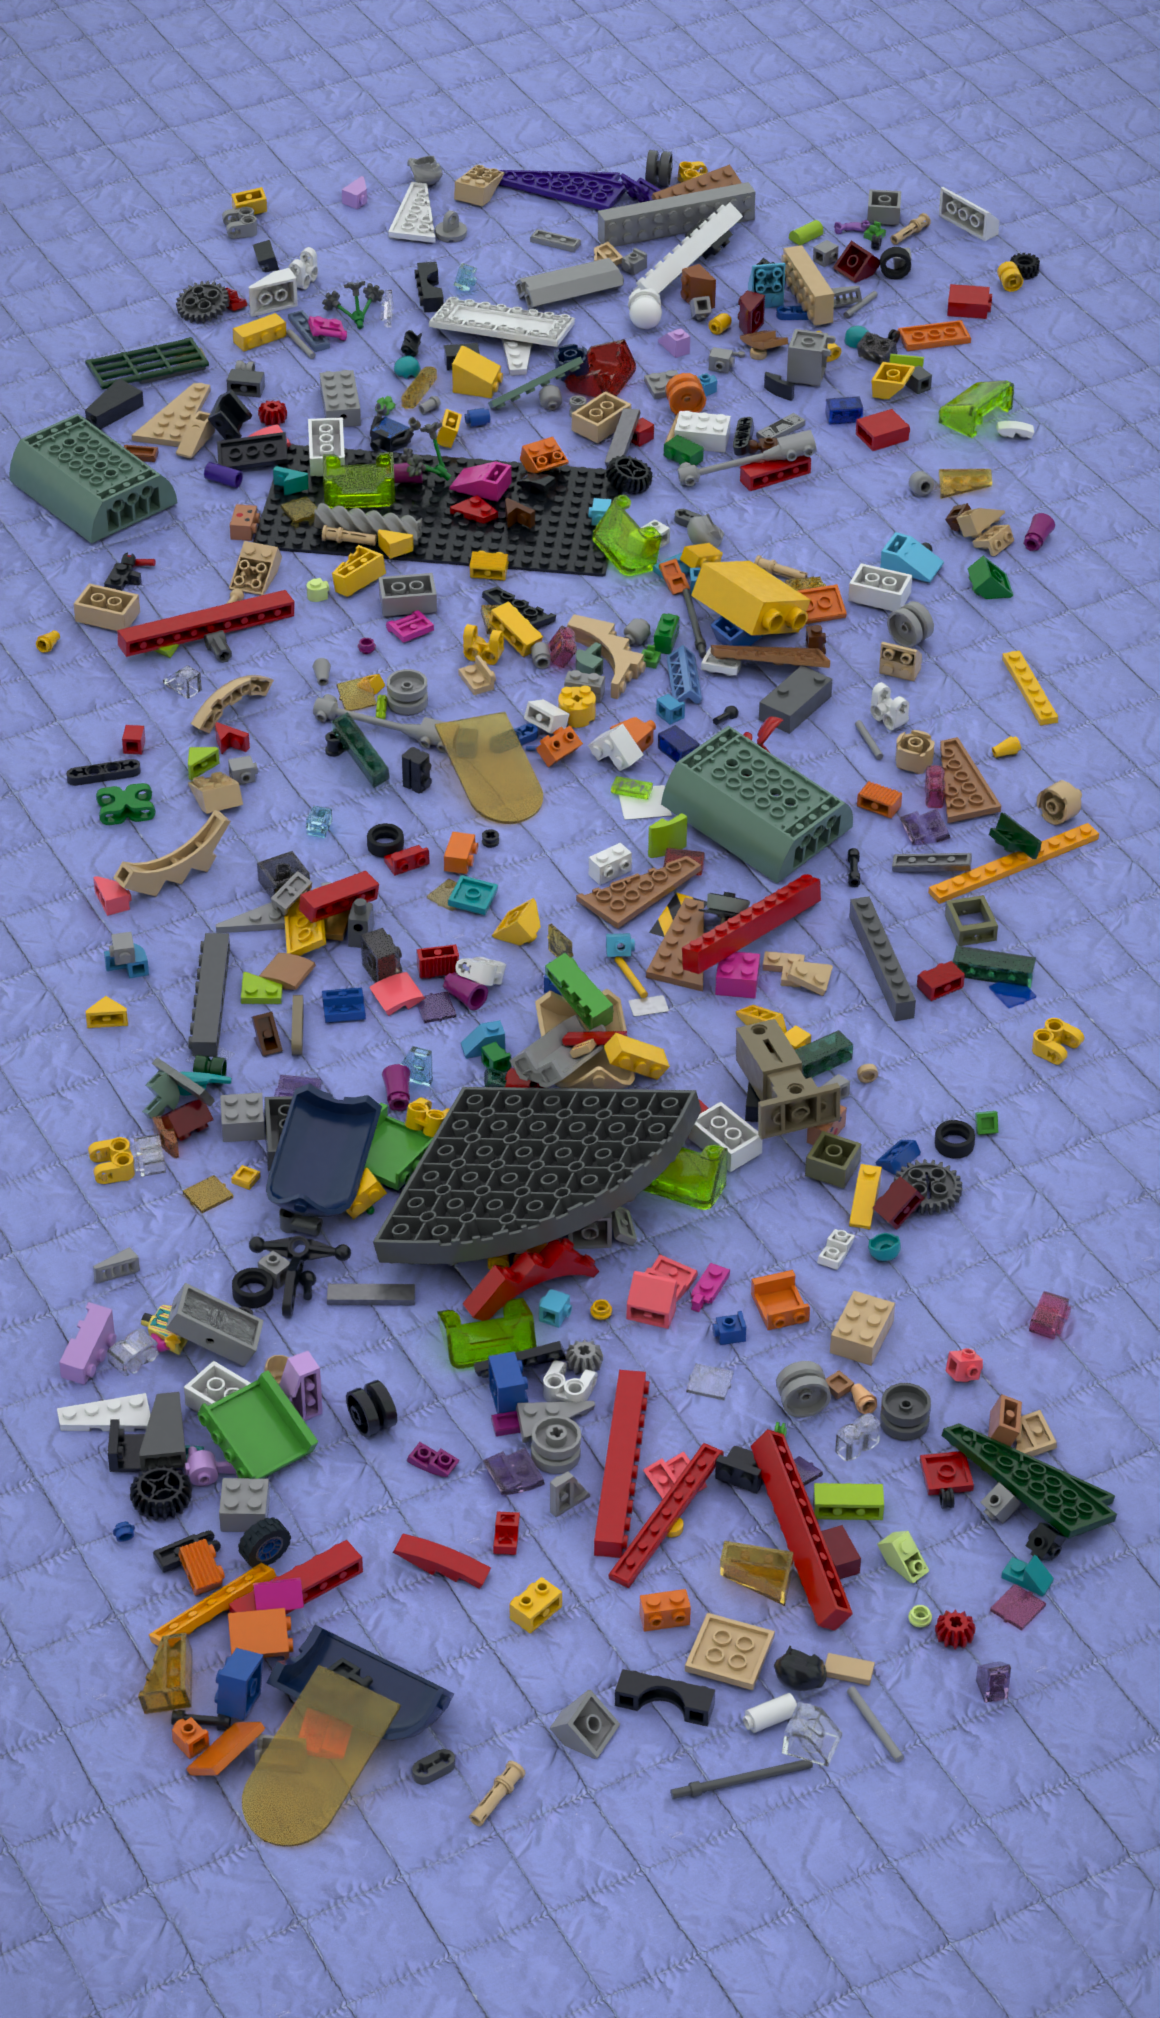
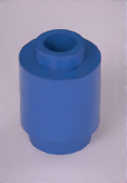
[464,408,491,427]

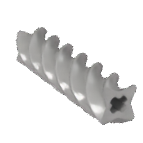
[314,503,422,541]

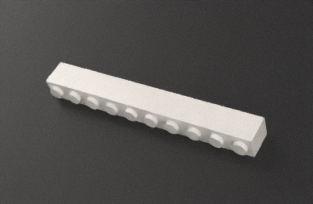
[633,202,743,294]

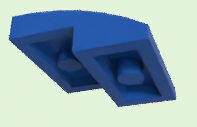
[322,987,366,1023]

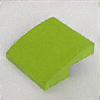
[648,813,687,858]

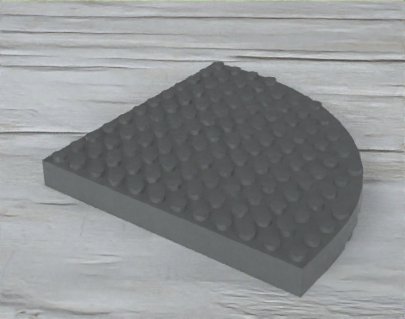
[373,1087,701,1266]

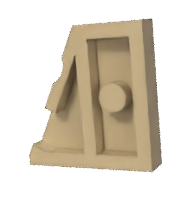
[594,242,623,266]
[787,961,833,996]
[1016,1410,1057,1457]

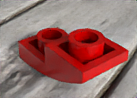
[225,288,247,311]

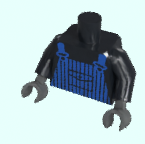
[370,403,421,452]

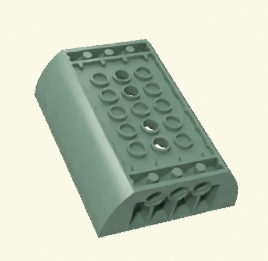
[9,413,177,544]
[661,725,853,883]

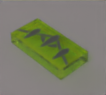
[611,776,653,800]

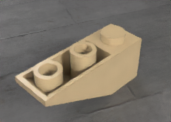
[176,411,215,459]
[956,508,1005,538]

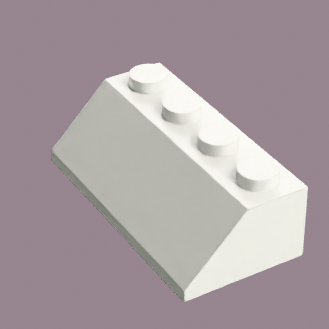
[939,187,999,241]

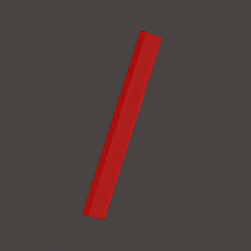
[608,1443,724,1588]

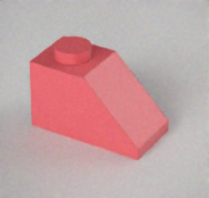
[93,876,132,916]

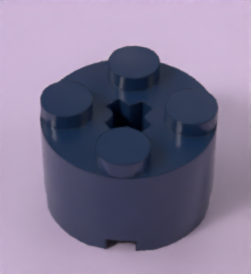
[554,344,589,382]

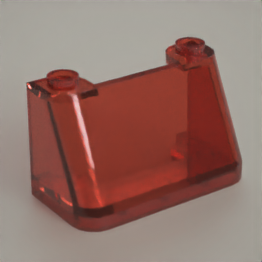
[564,339,636,398]

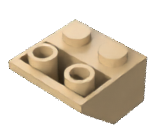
[879,642,922,681]

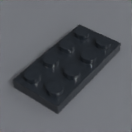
[217,432,288,470]

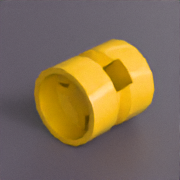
[997,261,1023,292]

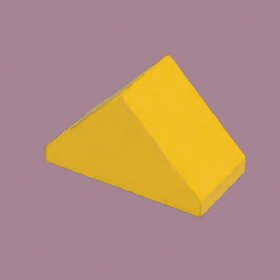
[378,529,414,559]
[86,996,128,1028]

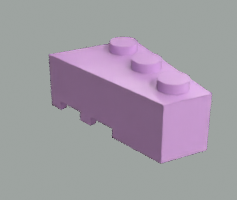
[59,1302,117,1385]
[279,1351,323,1421]

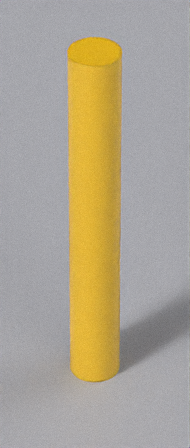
[614,956,648,998]

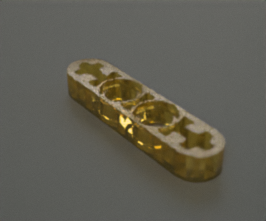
[401,366,437,409]

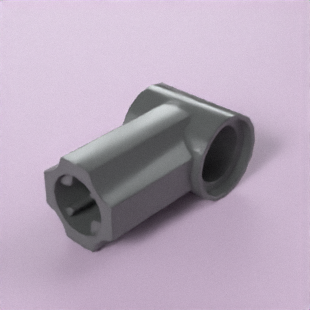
[204,630,232,663]
[279,1208,323,1236]

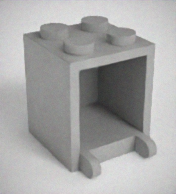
[787,329,836,386]

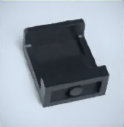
[208,389,252,440]

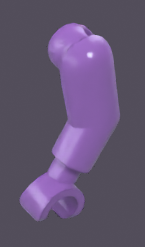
[834,220,870,234]

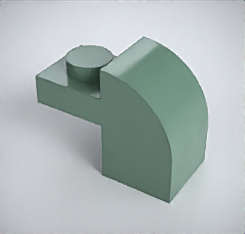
[576,642,603,676]
[142,1070,180,1120]

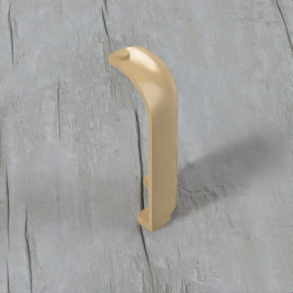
[535,989,635,1089]

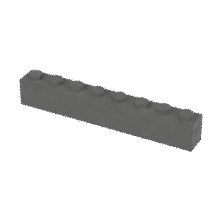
[849,896,916,1021]
[188,933,230,1057]

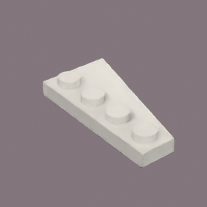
[501,338,533,376]
[57,1393,151,1432]

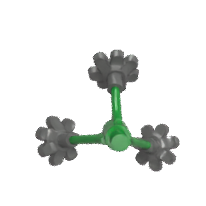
[322,281,385,329]
[398,422,452,481]

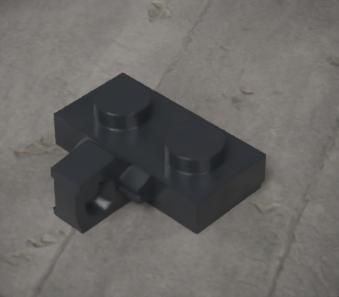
[104,563,142,591]

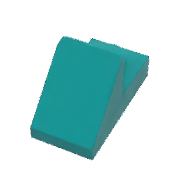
[273,466,309,495]
[1001,1555,1054,1597]

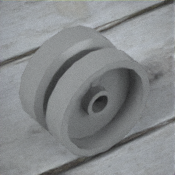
[887,601,934,648]
[387,669,428,715]
[776,1361,831,1418]
[531,1415,581,1474]

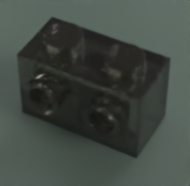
[857,332,897,365]

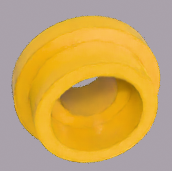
[590,1299,612,1320]

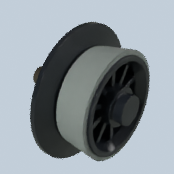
[698,892,750,924]

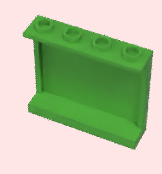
[364,1103,433,1190]
[197,1370,319,1479]

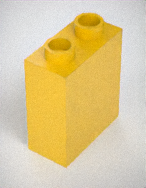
[691,561,811,635]

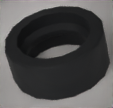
[880,247,911,280]
[367,823,404,858]
[935,1120,975,1159]
[232,1268,274,1309]

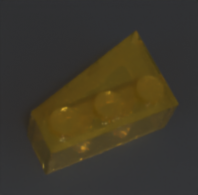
[720,1541,794,1606]
[138,1633,192,1714]

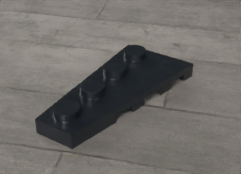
[482,587,556,629]
[474,1341,566,1378]

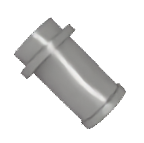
[418,396,441,415]

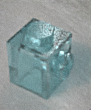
[454,263,477,291]

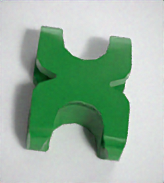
[96,783,156,825]

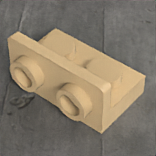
[972,525,1014,556]
[458,655,496,695]

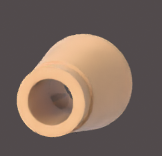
[850,1384,877,1415]

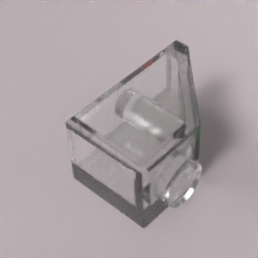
[163,665,202,699]

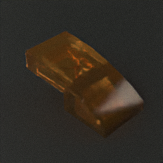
[152,1116,179,1158]

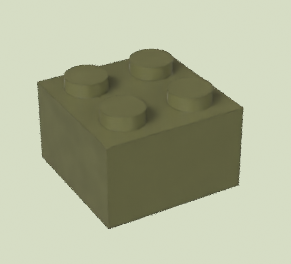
[805,1131,862,1188]

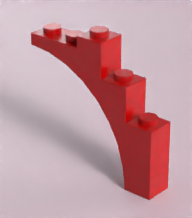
[462,1238,599,1322]

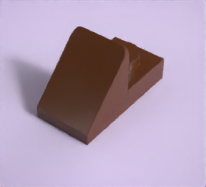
[505,498,535,528]
[251,1011,283,1056]

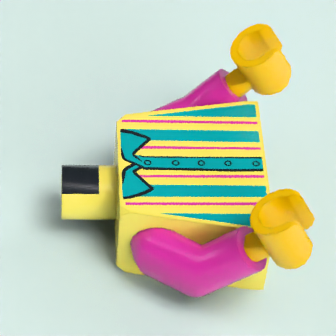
[141,1305,188,1355]

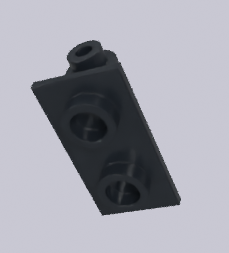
[401,330,422,357]

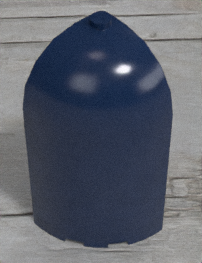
[266,1083,382,1217]
[266,1625,454,1741]

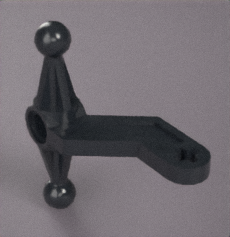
[249,1236,351,1317]

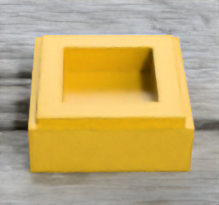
[231,1165,261,1190]

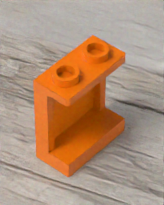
[751,1270,810,1330]
[228,1608,293,1660]

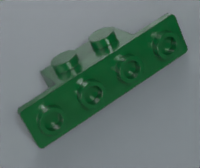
[989,812,1042,859]

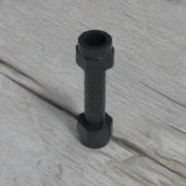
[847,848,860,887]
[171,1710,231,1730]

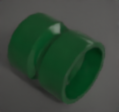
[193,1055,227,1084]

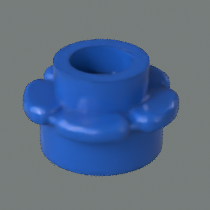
[113,1521,135,1542]

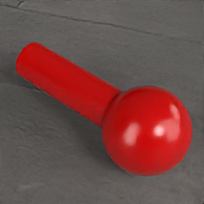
[125,555,156,567]

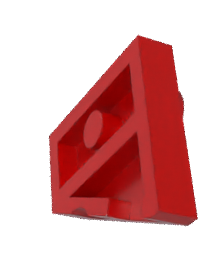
[450,495,498,524]

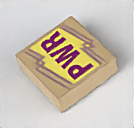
[570,1039,596,1059]

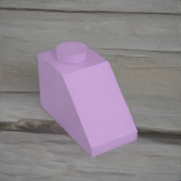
[342,176,368,209]
[658,328,690,358]

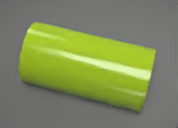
[789,220,824,245]

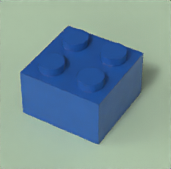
[488,1352,528,1414]
[214,1648,263,1721]

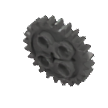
[176,280,230,324]
[894,1159,962,1215]

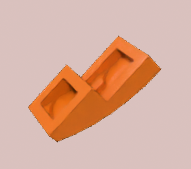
[659,559,690,595]

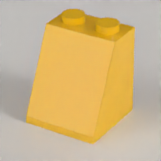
[452,346,503,398]

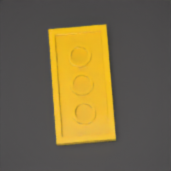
[284,887,326,956]

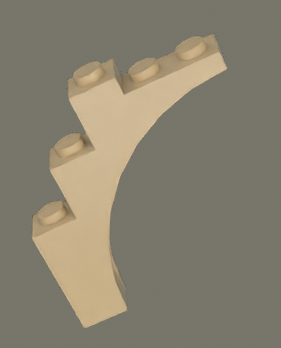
[567,614,646,699]
[113,810,231,897]

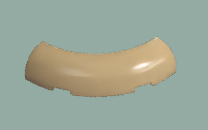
[190,675,274,733]

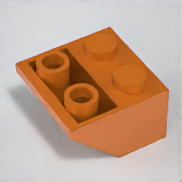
[520,437,569,473]

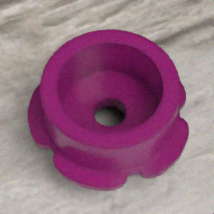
[358,638,376,654]

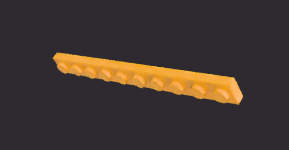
[928,823,1099,904]

